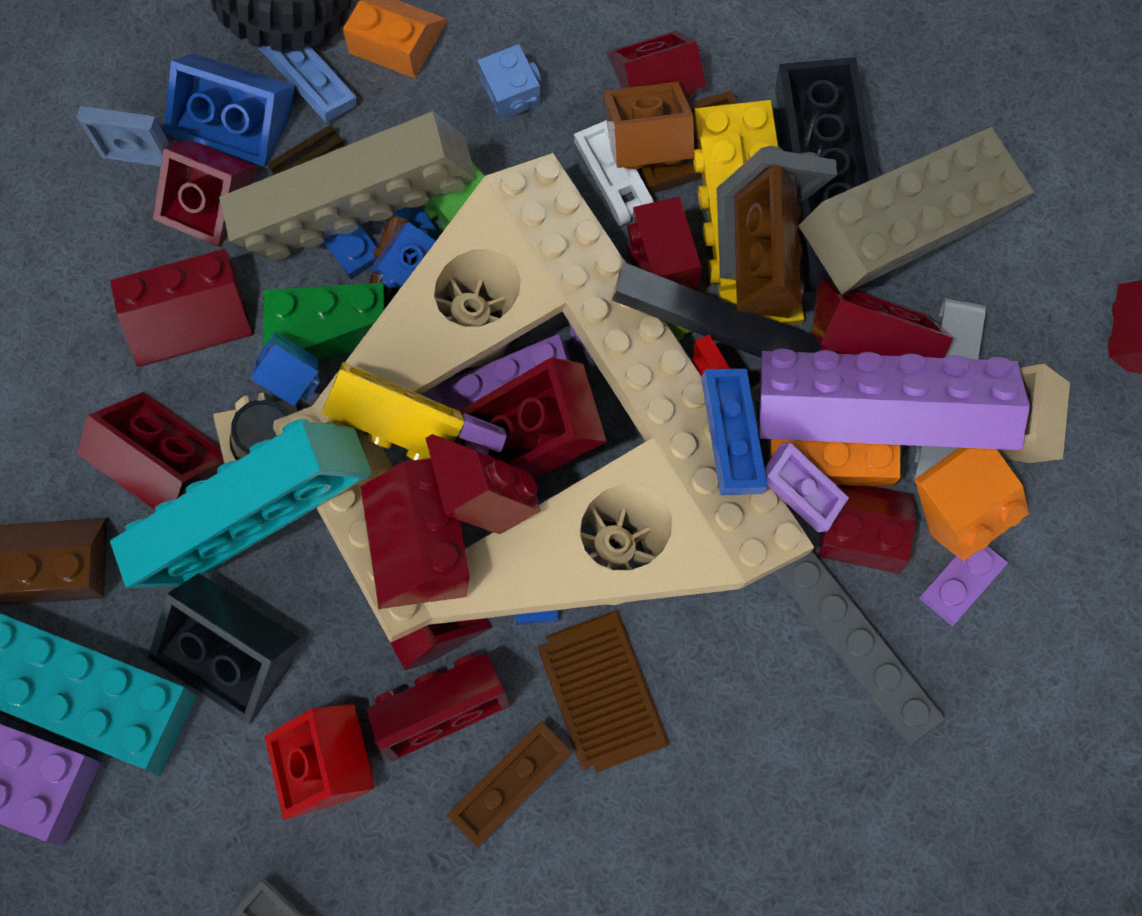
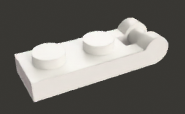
[574,120,653,226]

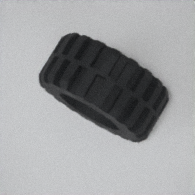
[210,0,351,52]

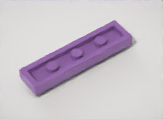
[421,334,570,411]

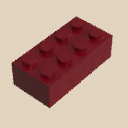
[454,357,606,480]

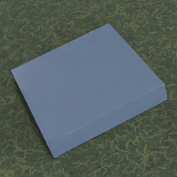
[76,106,171,167]

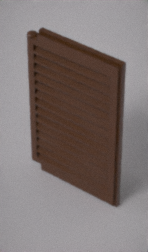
[537,610,670,773]

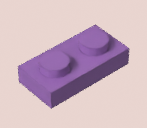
[764,443,849,532]
[919,546,1008,627]

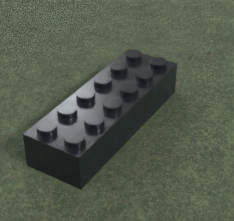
[775,57,889,293]

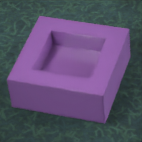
[459,413,507,454]

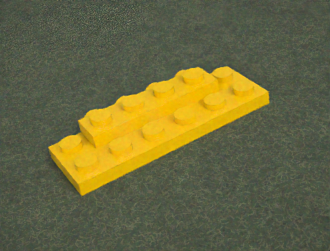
[693,100,804,325]

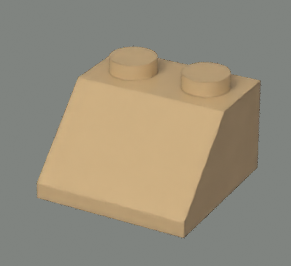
[997,364,1070,463]

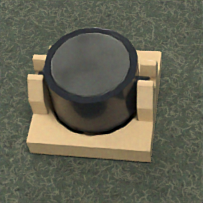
[213,392,297,464]

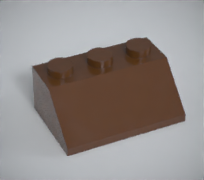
[734,165,803,317]
[0,518,108,605]

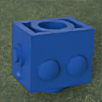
[370,222,436,290]

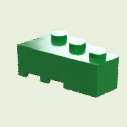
[263,283,390,364]

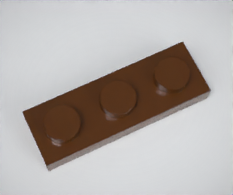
[446,721,572,849]

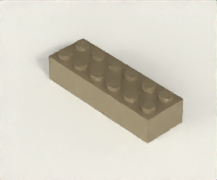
[219,111,476,261]
[799,127,1034,295]

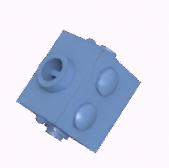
[477,44,541,121]

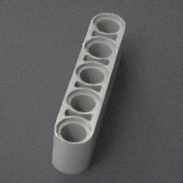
[912,298,986,482]

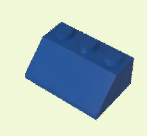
[163,53,295,166]

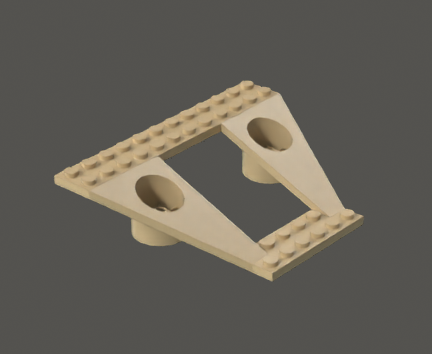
[273,153,814,643]

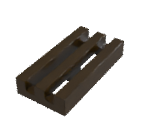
[267,124,345,175]

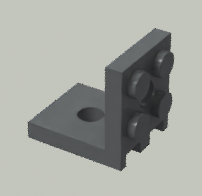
[717,146,837,280]

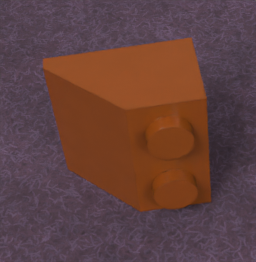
[603,81,694,169]

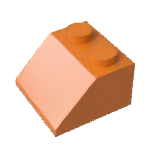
[343,0,447,79]
[915,447,1029,562]

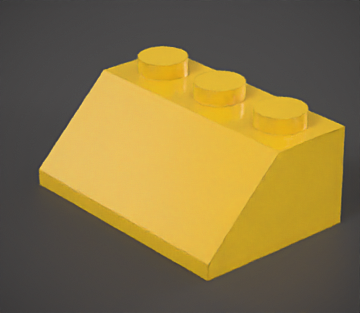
[321,362,464,460]

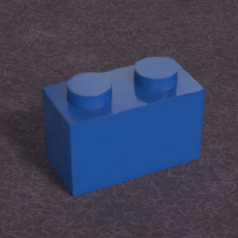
[250,331,320,406]

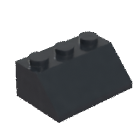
[148,573,301,724]

